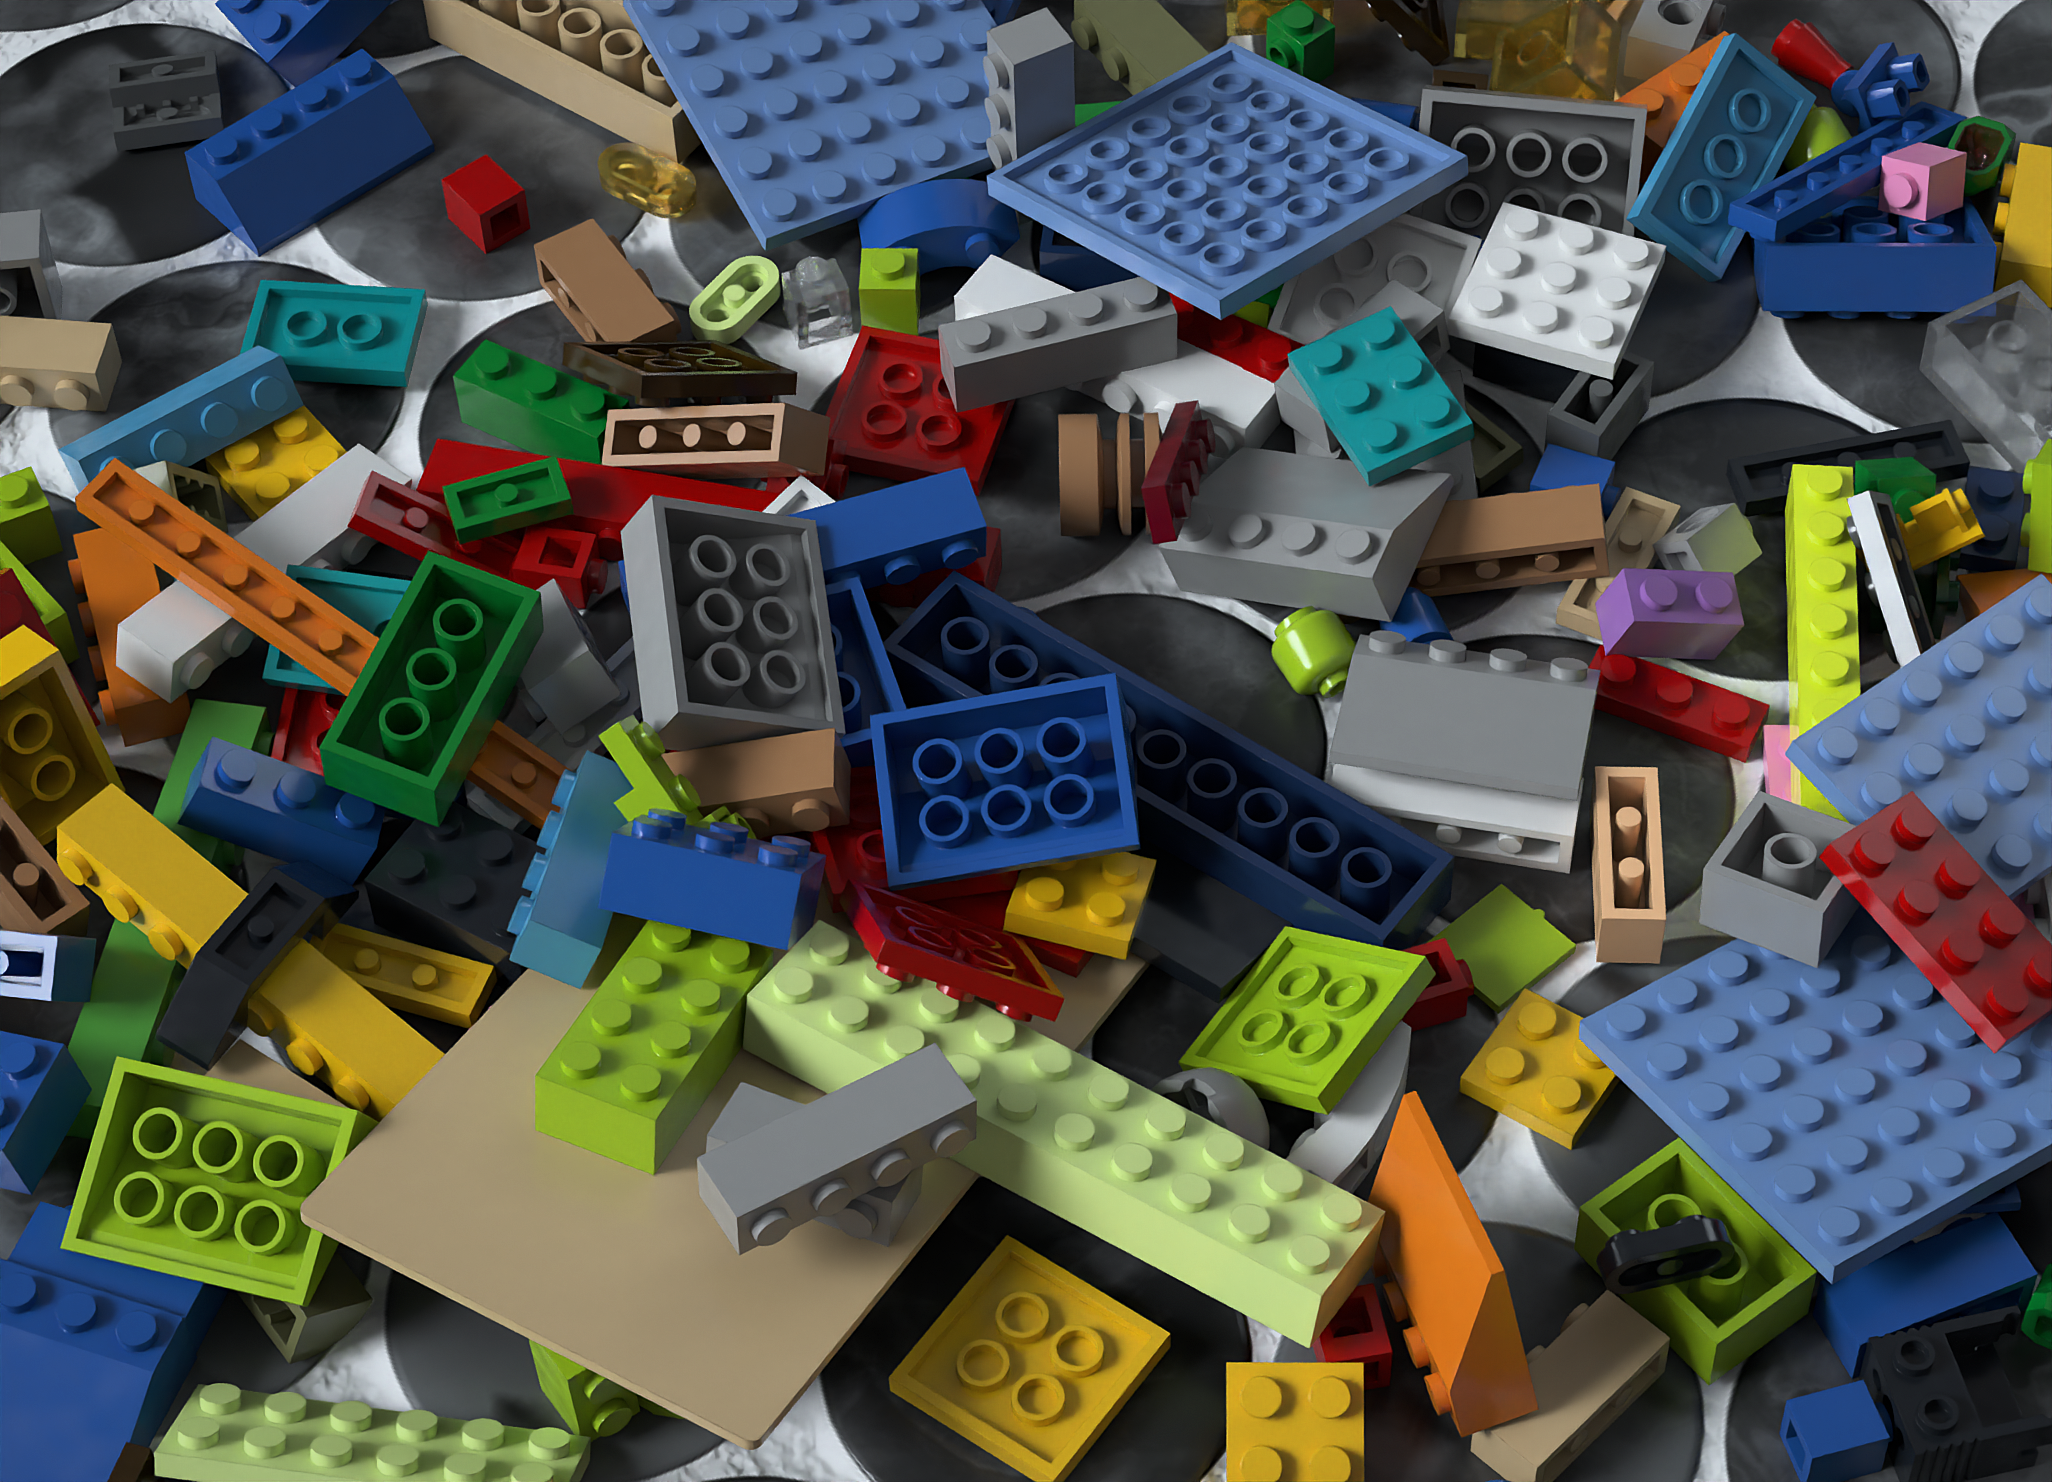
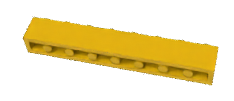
[57,783,445,1122]

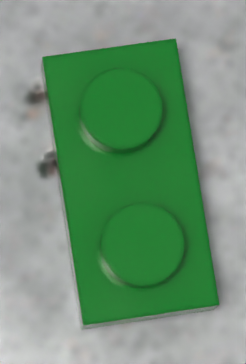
[442,456,574,544]

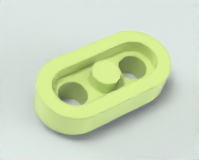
[689,256,781,344]

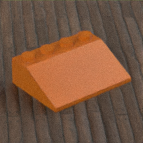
[1368,1091,1539,1438]

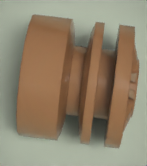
[1058,412,1163,536]

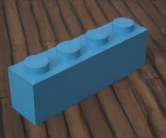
[58,345,304,493]
[507,750,634,989]

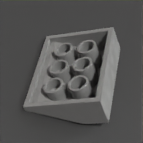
[1410,85,1647,240]
[1159,447,1455,622]
[621,495,846,751]
[1329,631,1601,801]

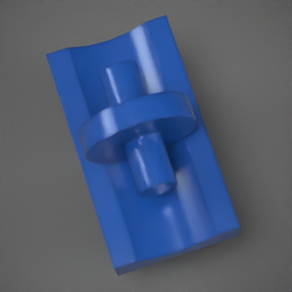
[1831,42,1930,134]

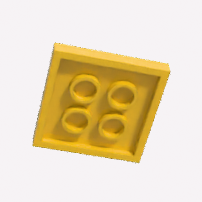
[889,1235,1171,1482]

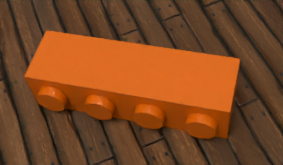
[67,528,191,747]

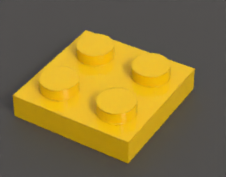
[204,406,347,522]
[1003,852,1157,960]
[1459,988,1620,1150]
[1226,1362,1364,1482]

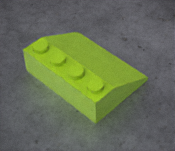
[60,1056,380,1307]

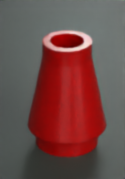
[1771,19,1854,90]

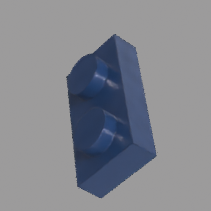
[1958,465,2025,572]

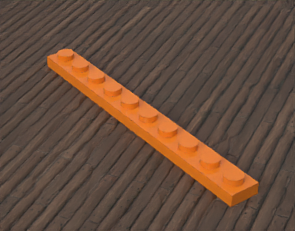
[75,458,573,830]

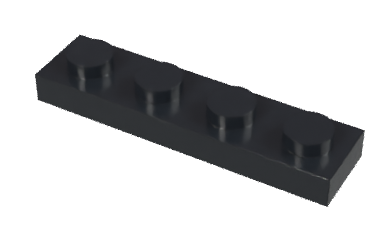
[1726,420,1970,517]

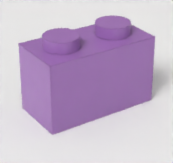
[1595,568,1744,660]

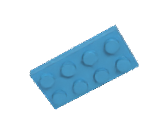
[1626,33,1817,282]

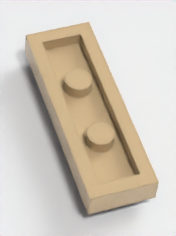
[1556,487,1681,640]

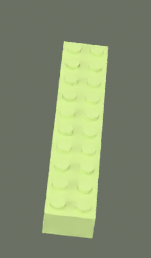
[743,920,1386,1349]

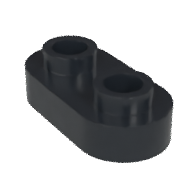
[1596,1215,1735,1294]

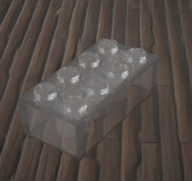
[1919,279,2052,474]

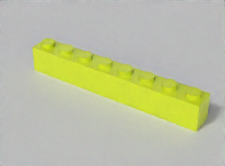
[1785,464,1861,823]

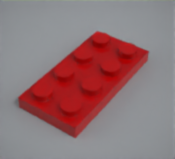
[1819,791,2052,1054]

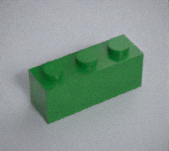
[453,339,630,465]

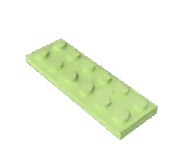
[154,1383,591,1482]

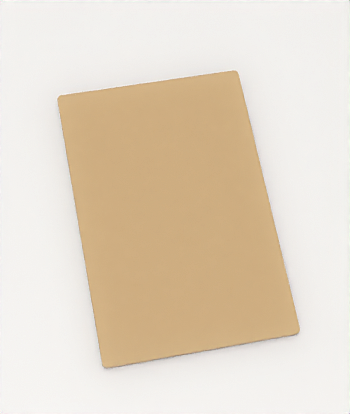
[300,882,1150,1450]

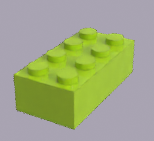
[535,920,774,1175]

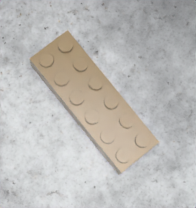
[423,0,702,166]

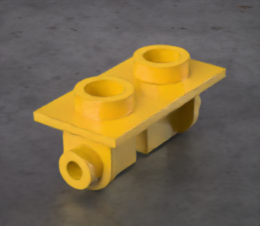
[1856,488,1985,573]

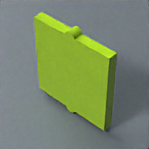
[1427,884,1576,1014]

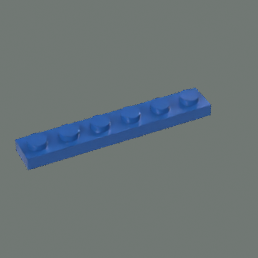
[1728,101,1967,242]

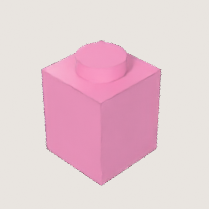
[1878,142,1967,221]

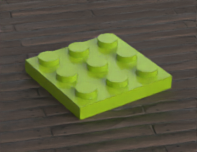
[1178,926,1436,1115]

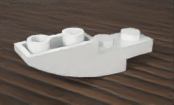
[1285,1021,1411,1194]

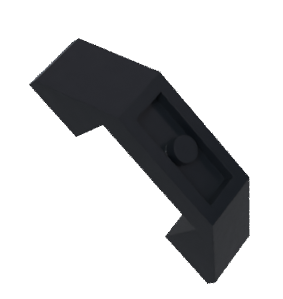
[156,860,359,1072]

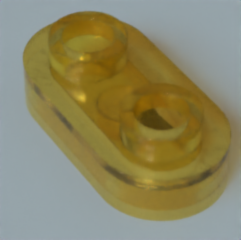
[597,142,697,218]

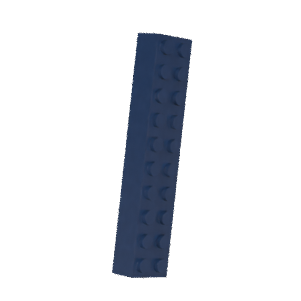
[883,570,1454,951]

